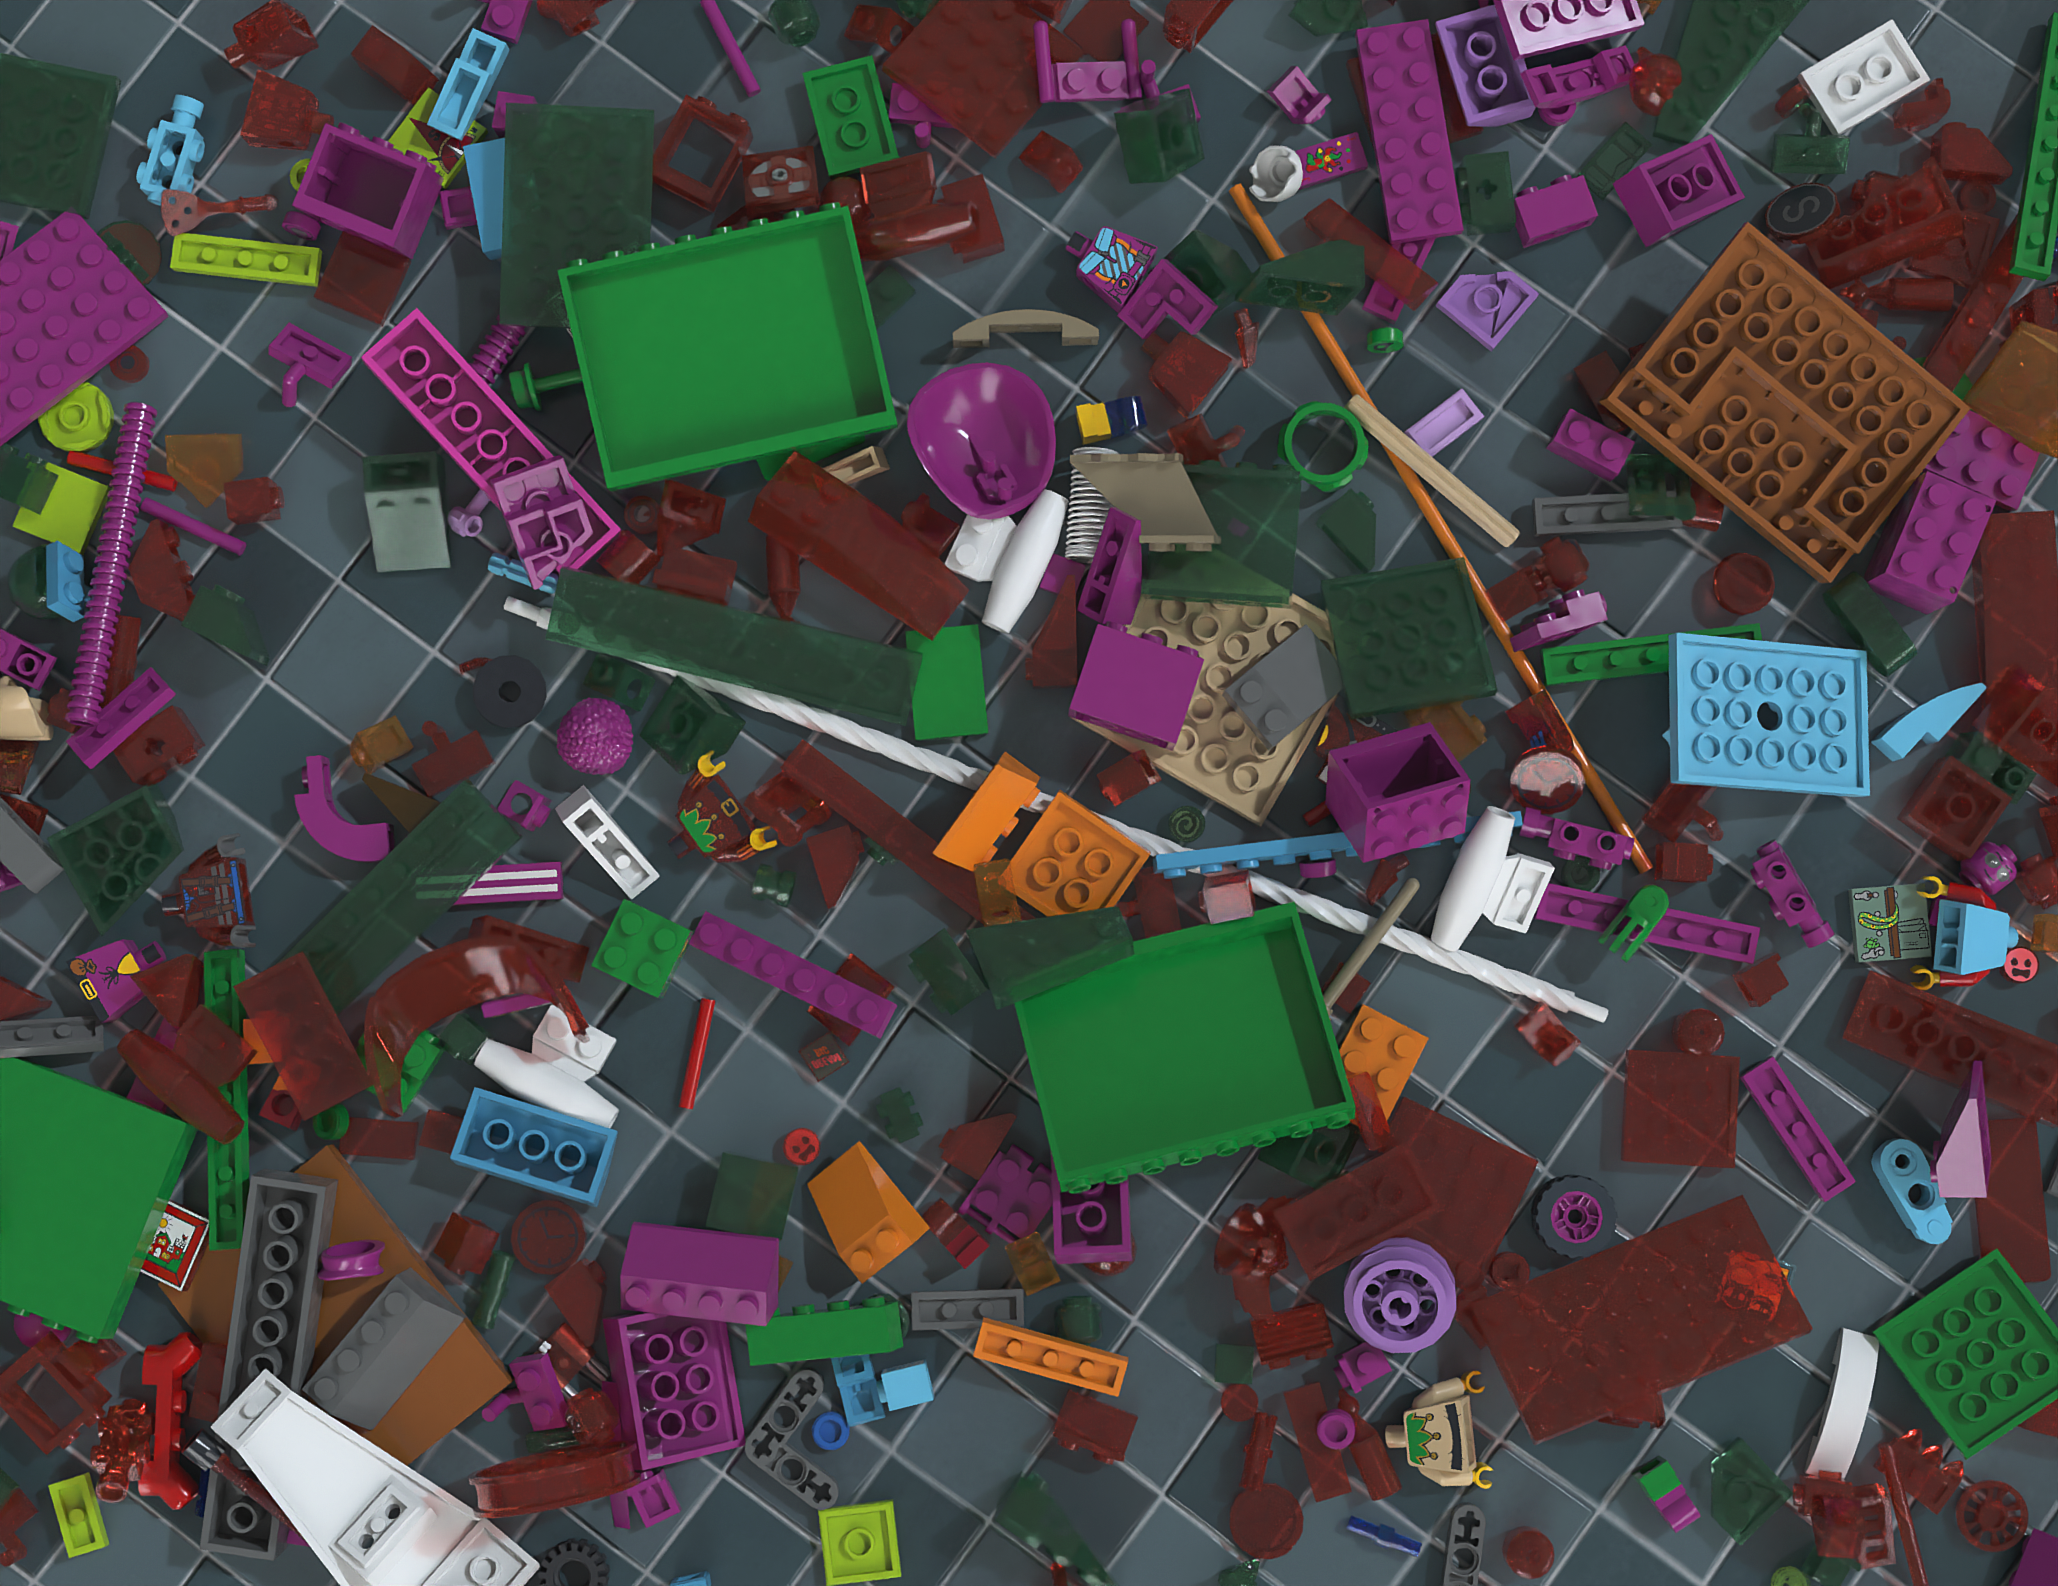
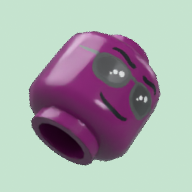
[1959,841,2017,896]

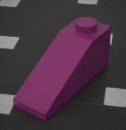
[1077,507,1142,625]

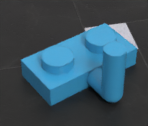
[46,540,125,622]

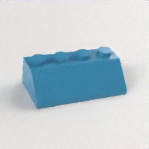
[450,1087,618,1207]

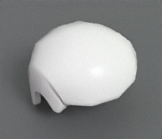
[1249,146,1303,202]

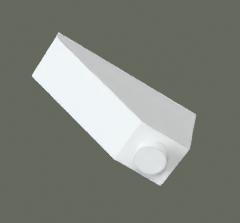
[555,785,660,900]

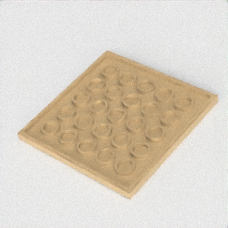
[1070,544,1370,827]

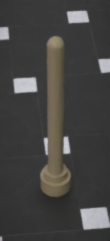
[1322,878,1420,1021]

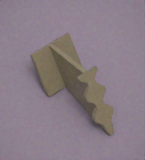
[1070,453,1221,552]

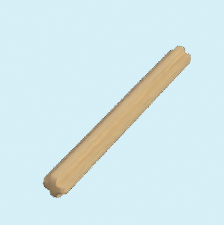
[1344,394,1520,547]

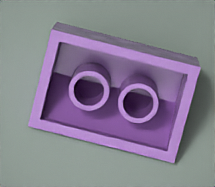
[1435,5,1536,127]

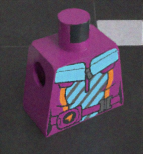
[1065,226,1158,313]

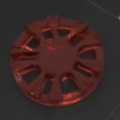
[1955,1480,2028,1552]

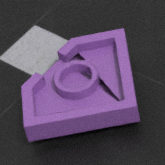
[1436,271,1539,352]

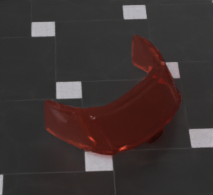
[364,935,590,1118]

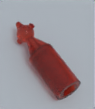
[1839,277,1954,312]
[765,533,801,645]
[1337,1389,1402,1501]

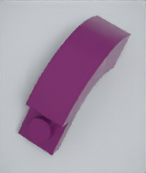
[294,755,397,863]

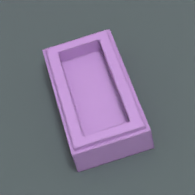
[1404,388,1484,457]

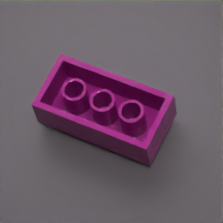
[1051,1153,1132,1264]

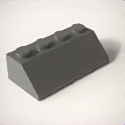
[302,1267,467,1431]

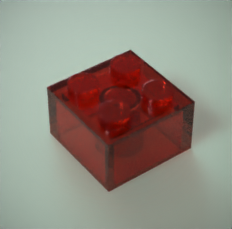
[1896,755,2012,861]

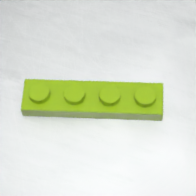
[170,232,322,287]

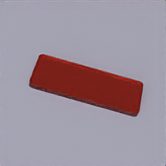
[1975,1117,2051,1283]

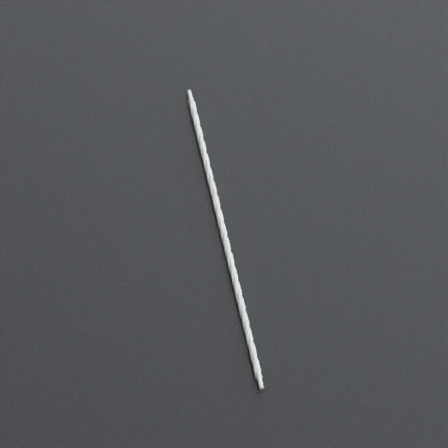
[504,596,1609,1023]

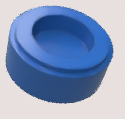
[812,1411,850,1450]

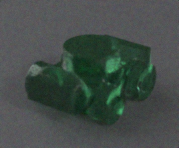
[876,1087,924,1143]

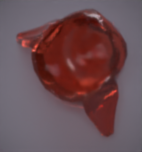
[1629,47,1682,117]

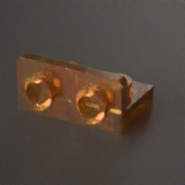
[1403,683,1488,762]

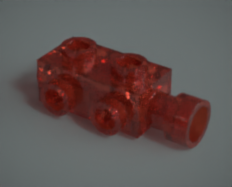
[90,1399,156,1503]

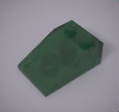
[1235,240,1365,316]

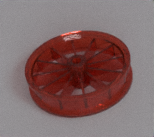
[467,1440,642,1518]

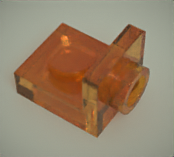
[350,715,414,774]
[1005,1232,1061,1296]

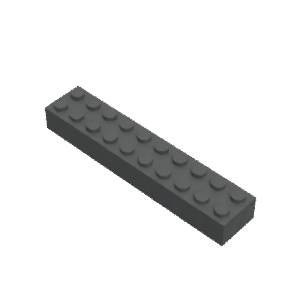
[200,1168,338,1561]

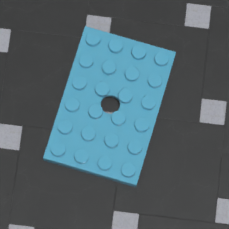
[1668,633,1870,797]

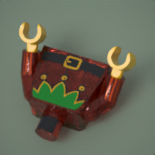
[667,750,777,863]

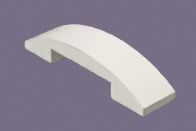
[1804,1327,1879,1483]

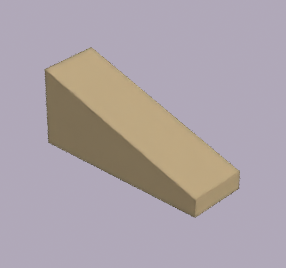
[813,446,890,494]

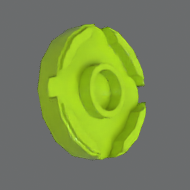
[38,381,114,453]

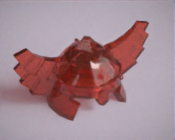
[1214,1195,1308,1325]

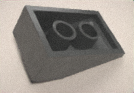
[1222,624,1353,751]

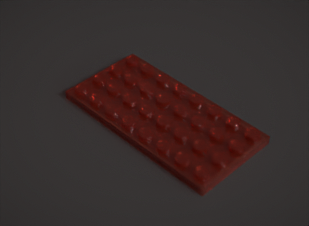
[1470,1195,1813,1445]

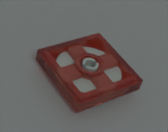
[742,146,820,215]

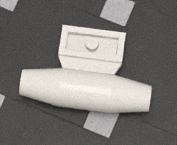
[944,489,1069,634]
[1430,806,1555,951]
[474,1004,619,1128]

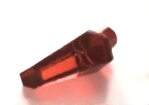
[1233,307,1259,369]
[1365,853,1410,906]

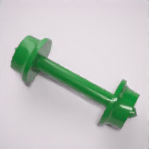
[508,362,583,411]

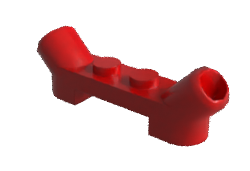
[138,1332,205,1510]

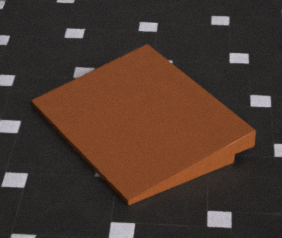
[1599,222,1971,583]
[158,1144,515,1466]

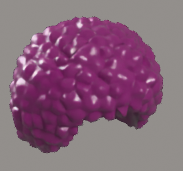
[557,698,633,775]

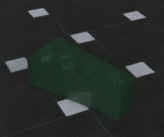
[966,906,1134,1010]

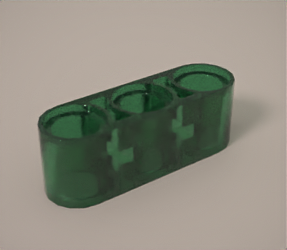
[1822,571,1918,678]

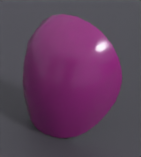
[907,362,1056,520]

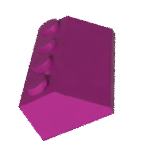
[620,1222,779,1326]

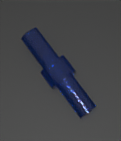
[1346,1515,1422,1557]

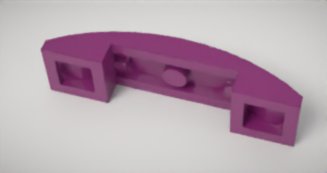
[1520,45,1640,108]

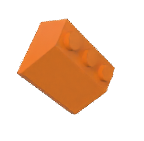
[933,752,1041,871]

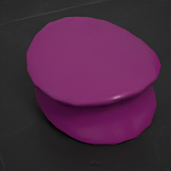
[317,1240,385,1281]

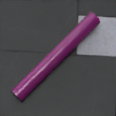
[700,0,761,97]
[141,497,246,556]

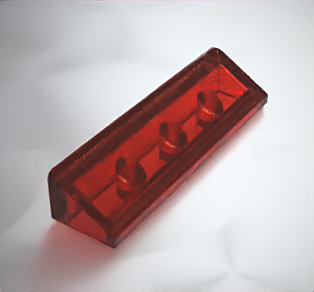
[1303,198,1439,311]

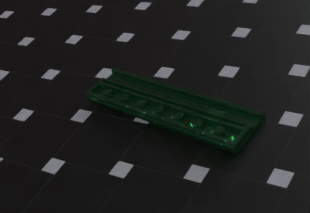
[257,779,523,1038]

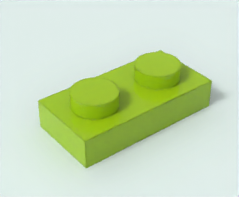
[48,1472,109,1558]

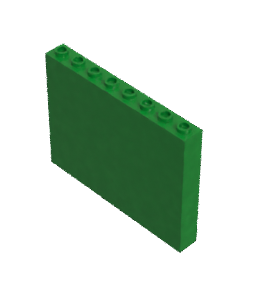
[557,202,898,491]
[1007,901,1356,1194]
[0,1057,199,1344]

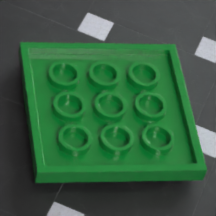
[1872,1248,2058,1460]

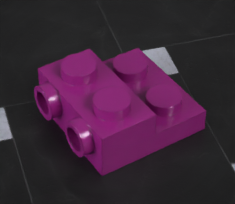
[1510,589,1608,652]

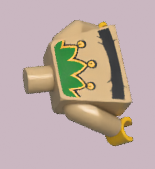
[1385,1371,1493,1489]

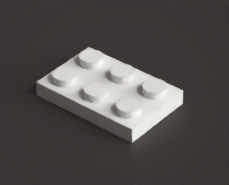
[1797,19,1930,138]

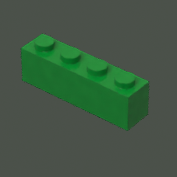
[745,1296,903,1366]

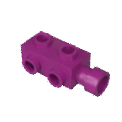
[1519,807,1635,870]
[1750,839,1835,948]

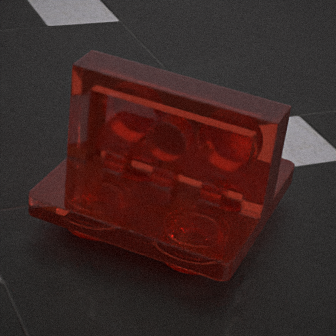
[651,546,738,633]

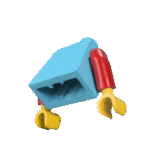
[1910,876,2019,991]

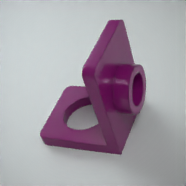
[498,780,552,832]

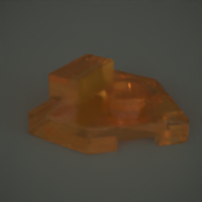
[165,433,244,508]

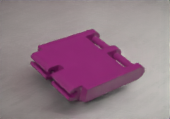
[957,1144,1053,1254]

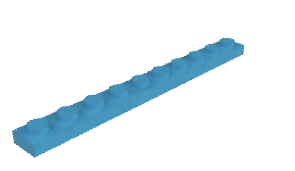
[1152,811,1523,879]

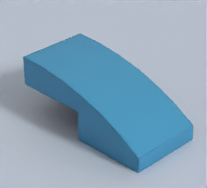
[831,1354,886,1427]

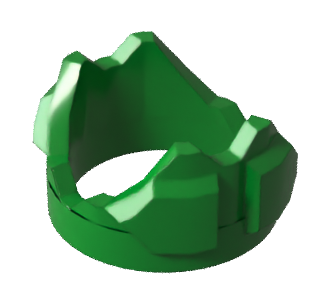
[1277,401,1368,492]

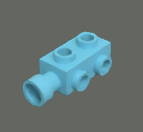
[136,95,205,207]

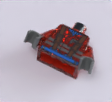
[162,833,256,948]

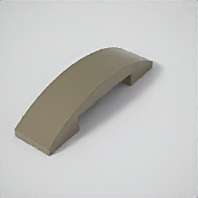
[953,309,1099,348]

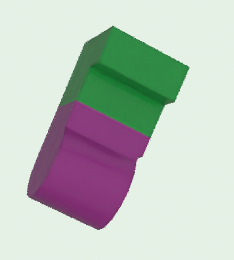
[1632,1455,1701,1533]

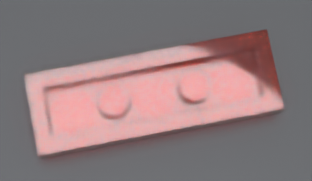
[1282,1381,1352,1502]

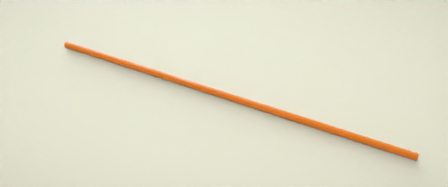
[1229,183,1653,874]

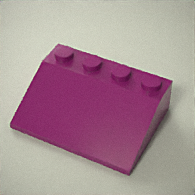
[602,1311,746,1470]

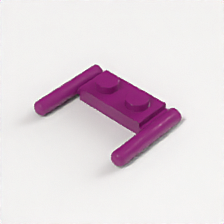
[1033,19,1142,103]

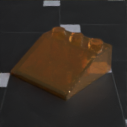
[1963,321,2058,458]

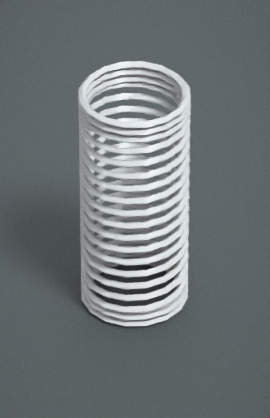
[1065,447,1118,563]

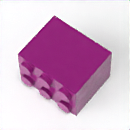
[292,122,444,260]
[1860,471,1996,615]
[1068,621,1204,751]
[1325,722,1471,863]

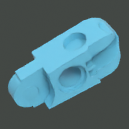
[1871,1138,1953,1244]

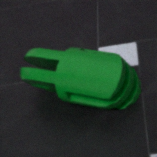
[1597,885,1669,963]

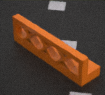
[973,1317,1128,1397]

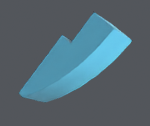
[427,28,509,141]
[1871,683,1987,762]

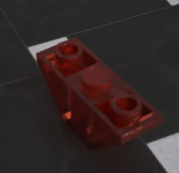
[129,519,205,628]

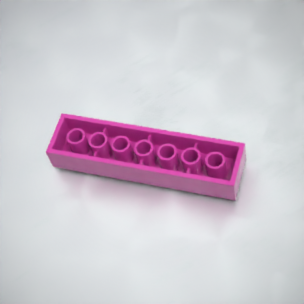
[361,308,621,582]

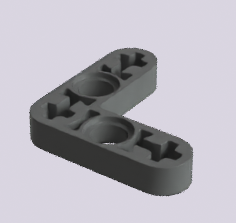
[745,1368,839,1510]

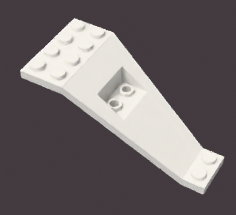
[210,1368,540,1586]

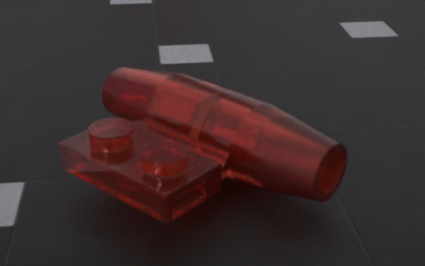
[853,151,980,262]
[117,1004,259,1145]

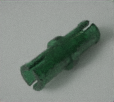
[471,1250,516,1329]

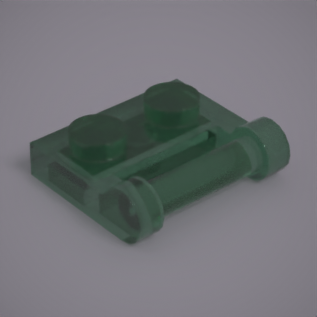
[1624,454,1696,521]

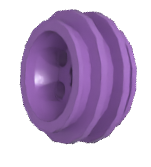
[1344,1237,1456,1353]

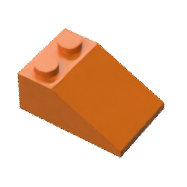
[807,1141,930,1284]

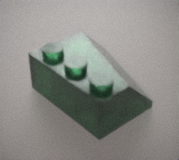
[47,783,184,936]

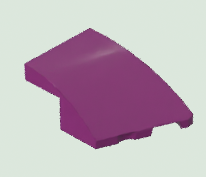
[490,455,593,590]

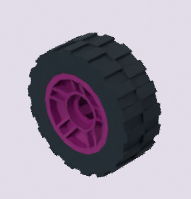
[1531,1174,1618,1258]

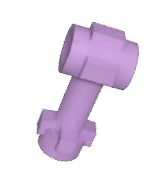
[448,489,490,537]

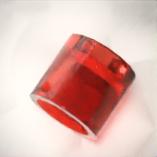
[596,528,661,593]

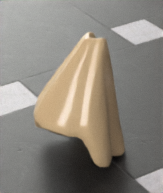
[0,676,54,741]

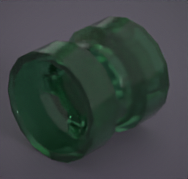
[751,863,797,908]

